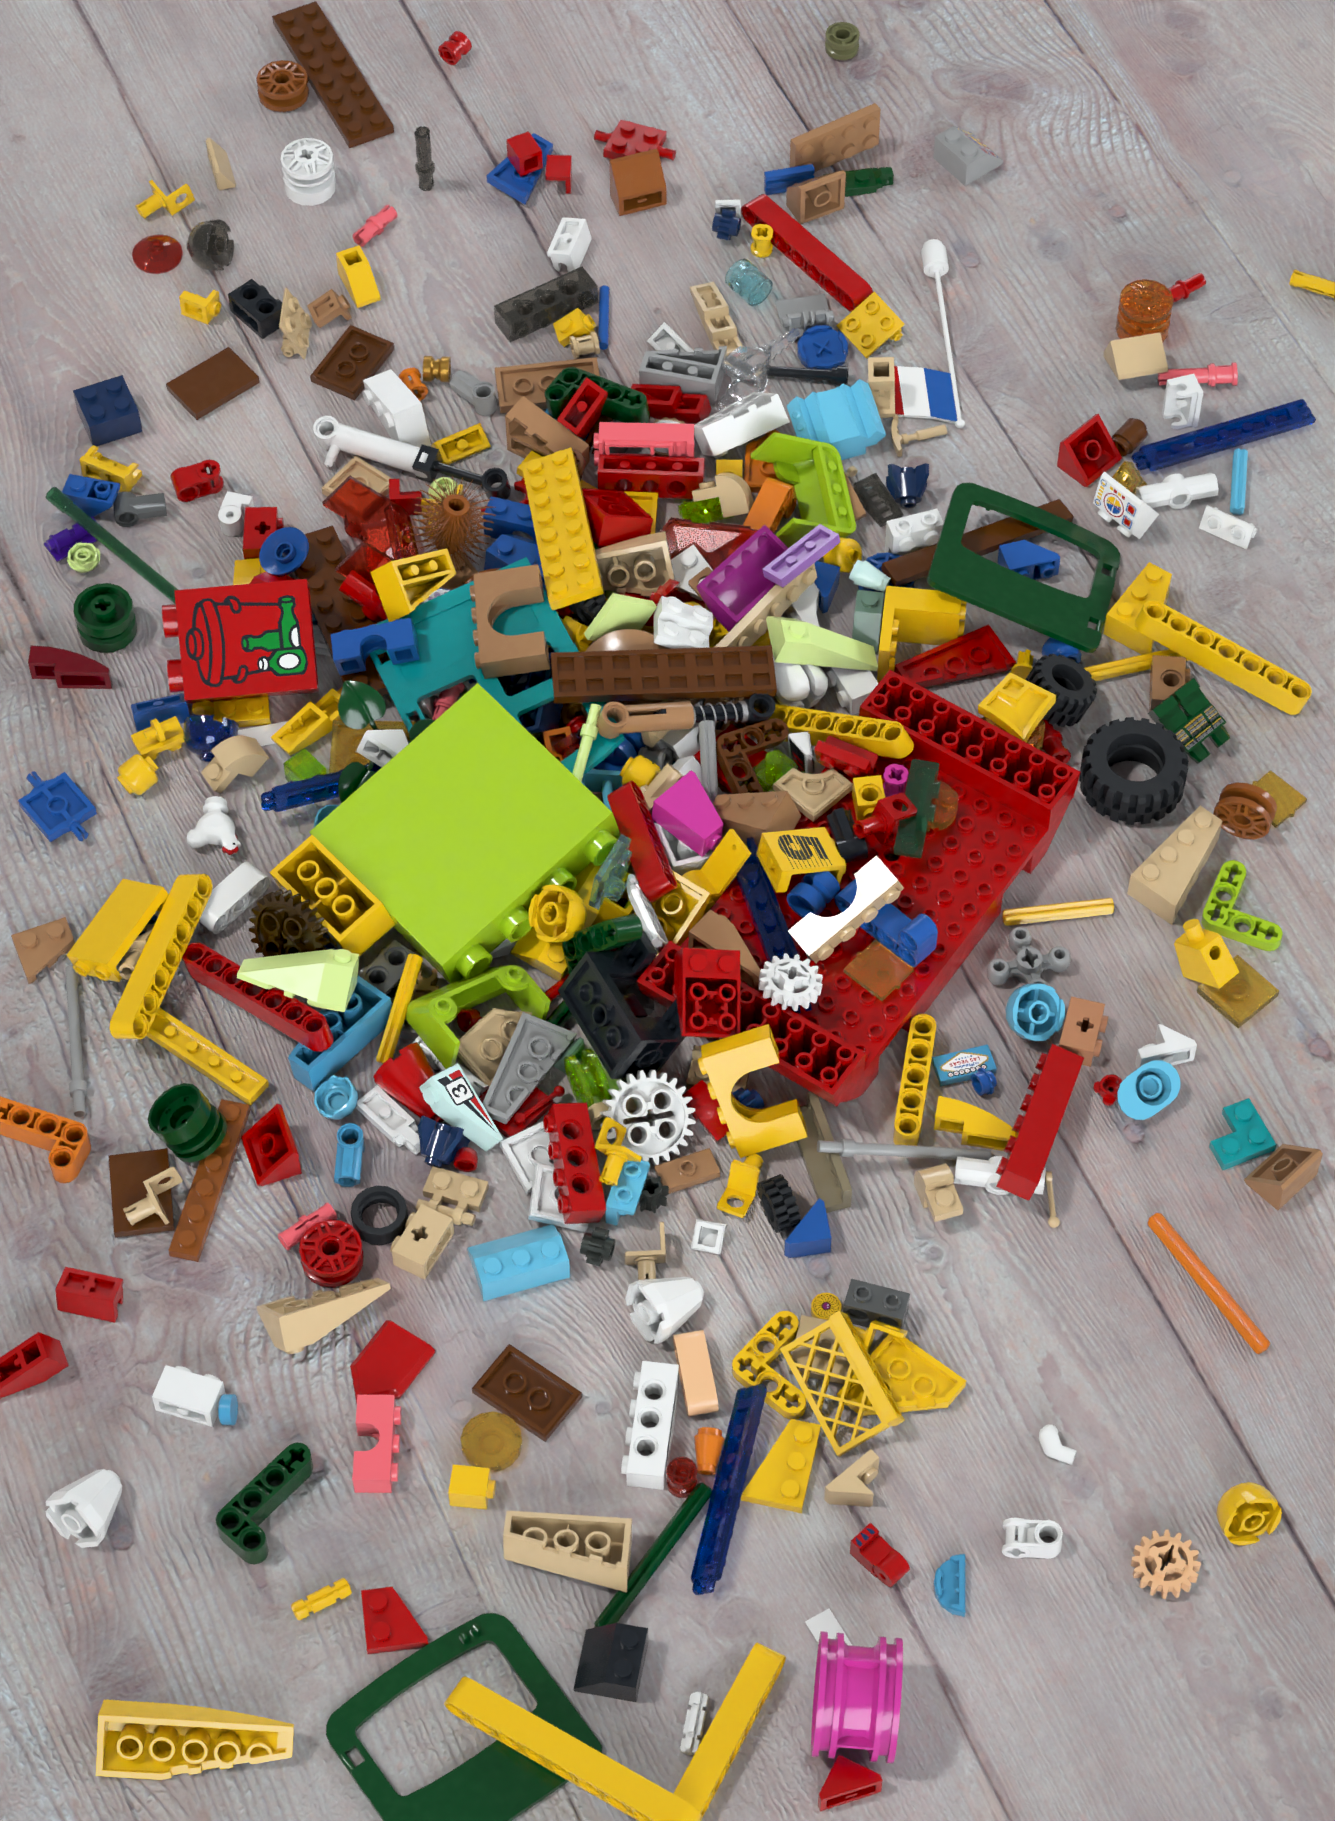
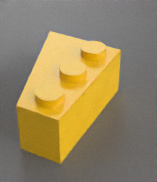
[1104,562,1172,655]

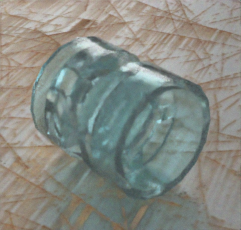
[725,259,773,306]

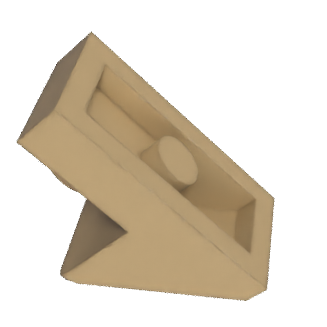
[824,1449,879,1507]

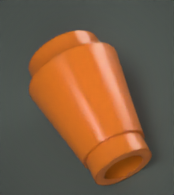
[694,1427,725,1475]

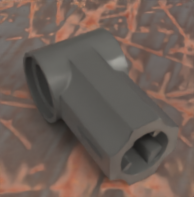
[113,492,167,527]

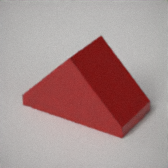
[818,1755,883,1811]

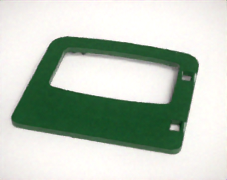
[927,483,1120,653]
[326,1613,602,1821]

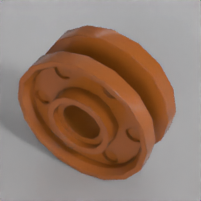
[256,60,309,112]
[1213,782,1277,840]

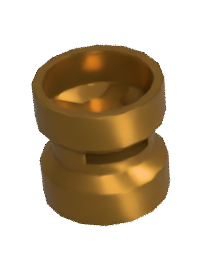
[423,356,451,382]

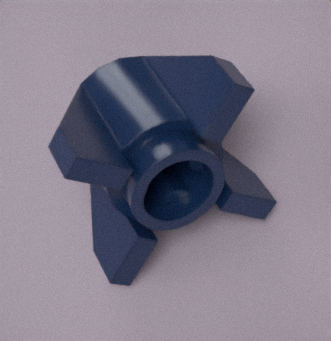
[886,463,929,508]
[418,1116,470,1168]

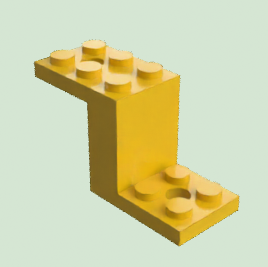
[877,586,967,683]

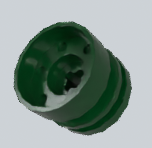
[148,1083,227,1163]

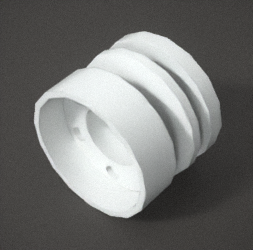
[281,138,336,206]

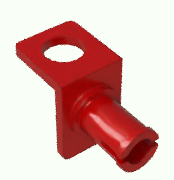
[853,793,918,845]

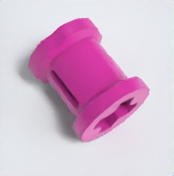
[883,764,909,797]

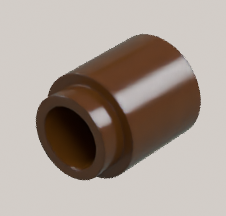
[1112,418,1148,456]

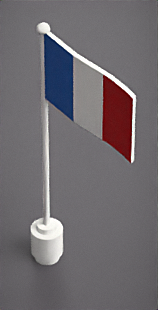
[894,239,965,428]

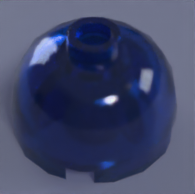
[183,715,239,762]

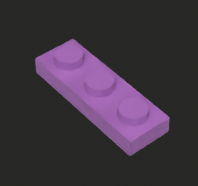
[762,524,840,588]

